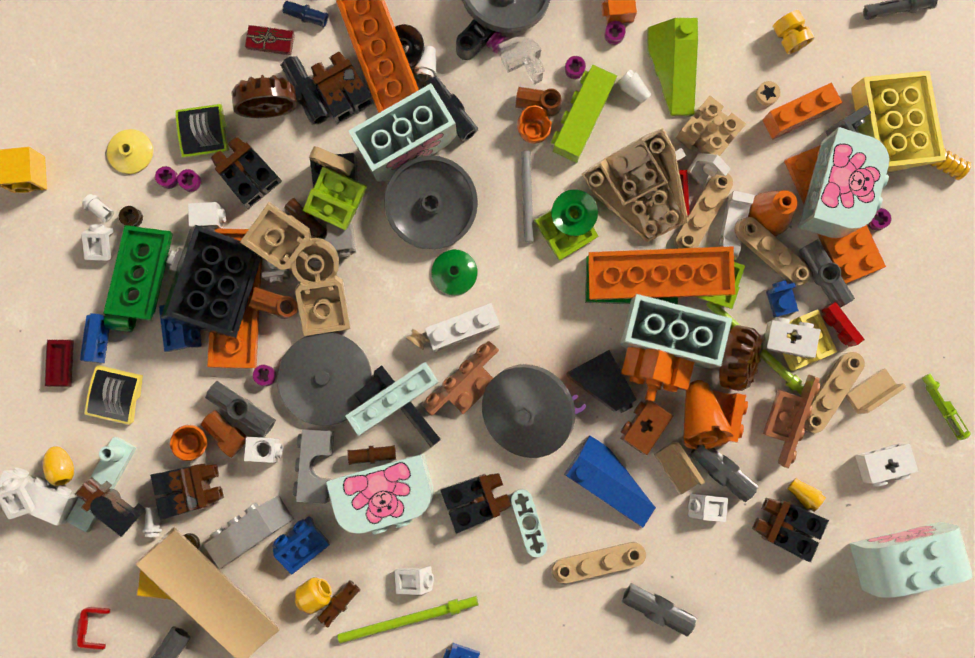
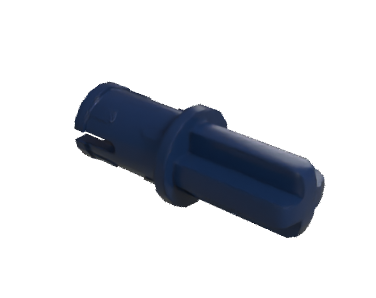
[282,0,328,27]

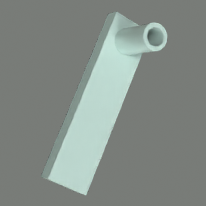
[346,362,439,436]
[66,437,137,532]

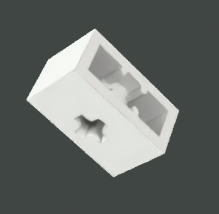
[762,317,821,359]
[855,443,918,487]

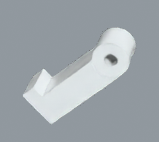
[718,191,755,260]

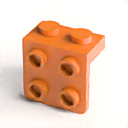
[712,390,748,442]

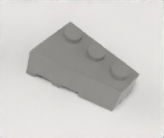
[204,496,294,569]

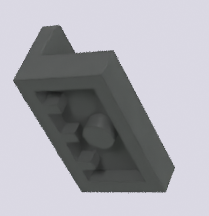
[825,105,871,137]

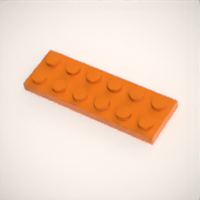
[336,0,419,113]
[784,145,886,283]
[207,228,262,369]
[588,246,735,300]

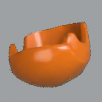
[517,105,552,144]
[170,425,207,461]

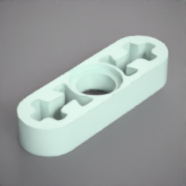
[511,489,547,557]

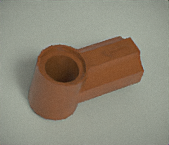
[515,87,561,116]
[248,287,298,319]
[200,410,247,458]

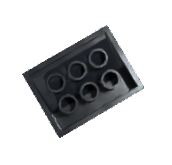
[161,225,262,338]

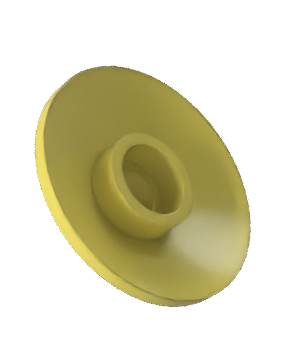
[107,129,153,174]

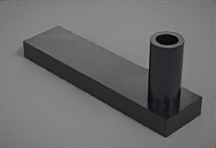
[354,365,441,448]

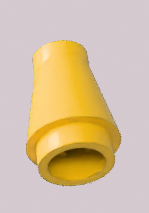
[787,478,826,512]

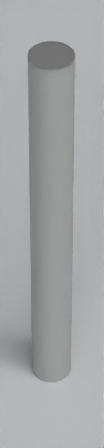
[521,151,534,242]

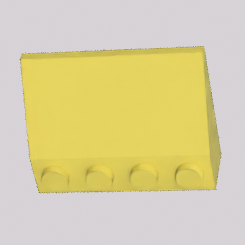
[851,71,946,173]

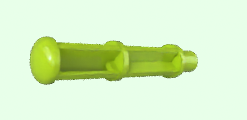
[922,373,971,440]

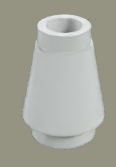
[414,46,436,82]
[618,69,651,104]

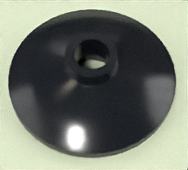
[395,24,424,68]

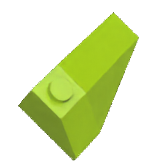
[647,18,698,116]

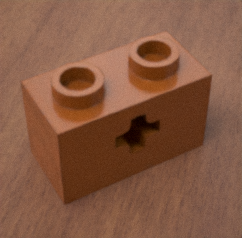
[620,400,673,455]

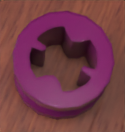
[604,21,626,45]
[486,32,508,54]
[565,56,586,79]
[155,166,178,189]
[178,169,201,192]
[867,208,892,231]
[253,365,276,386]

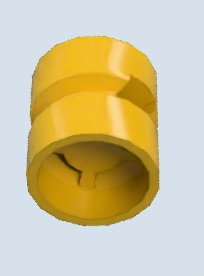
[772,10,815,54]

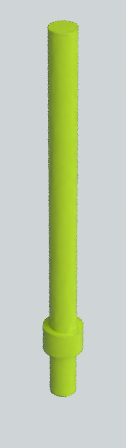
[705,302,804,395]
[338,596,479,643]

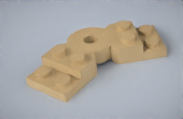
[240,202,350,336]

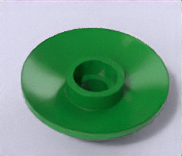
[551,189,598,236]
[432,250,477,295]

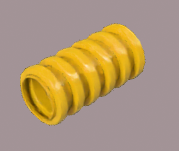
[930,148,971,180]

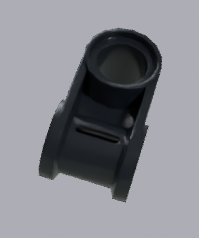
[456,19,496,60]

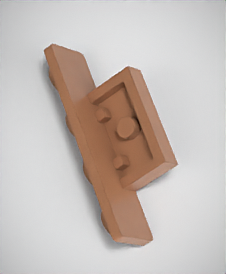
[422,341,499,416]
[763,375,820,468]

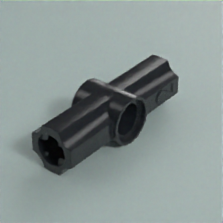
[280,56,329,125]
[421,76,478,142]

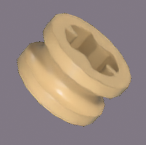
[406,329,430,350]

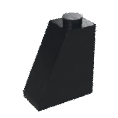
[566,350,637,413]

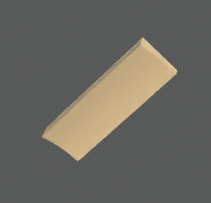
[136,527,280,658]

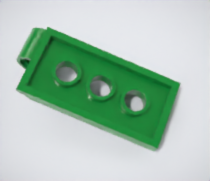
[103,225,173,332]

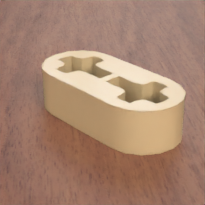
[309,146,354,176]

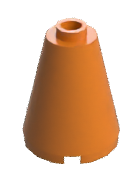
[748,190,797,236]
[683,380,733,449]

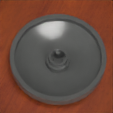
[462,0,550,33]
[384,155,478,249]
[278,332,372,426]
[482,364,575,458]

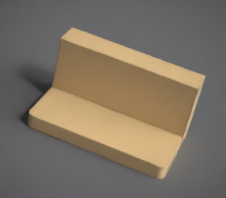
[846,368,907,414]
[654,442,705,495]

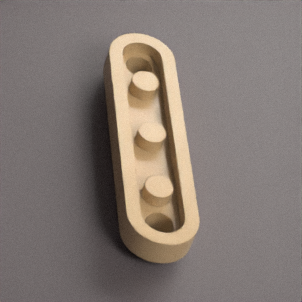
[675,174,733,249]
[734,217,811,286]
[803,352,865,433]
[552,542,646,584]

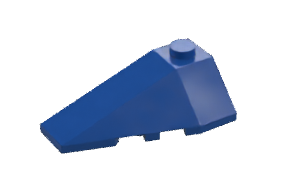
[564,435,656,527]

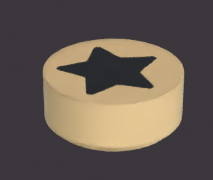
[756,81,781,106]

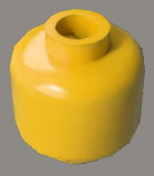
[295,577,332,614]

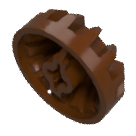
[231,75,297,118]
[719,325,763,391]

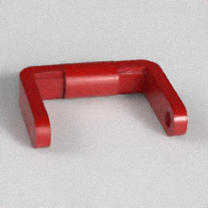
[76,607,110,649]

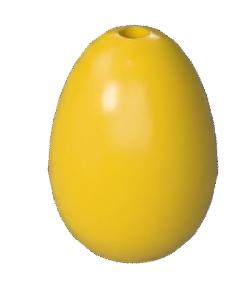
[43,446,74,486]

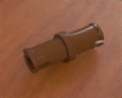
[284,198,327,238]
[347,445,396,465]
[317,580,361,628]

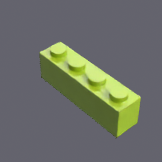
[551,64,617,163]

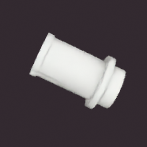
[82,194,114,223]
[142,507,162,537]

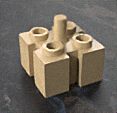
[676,95,746,157]

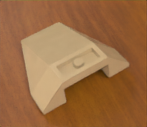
[582,128,688,242]

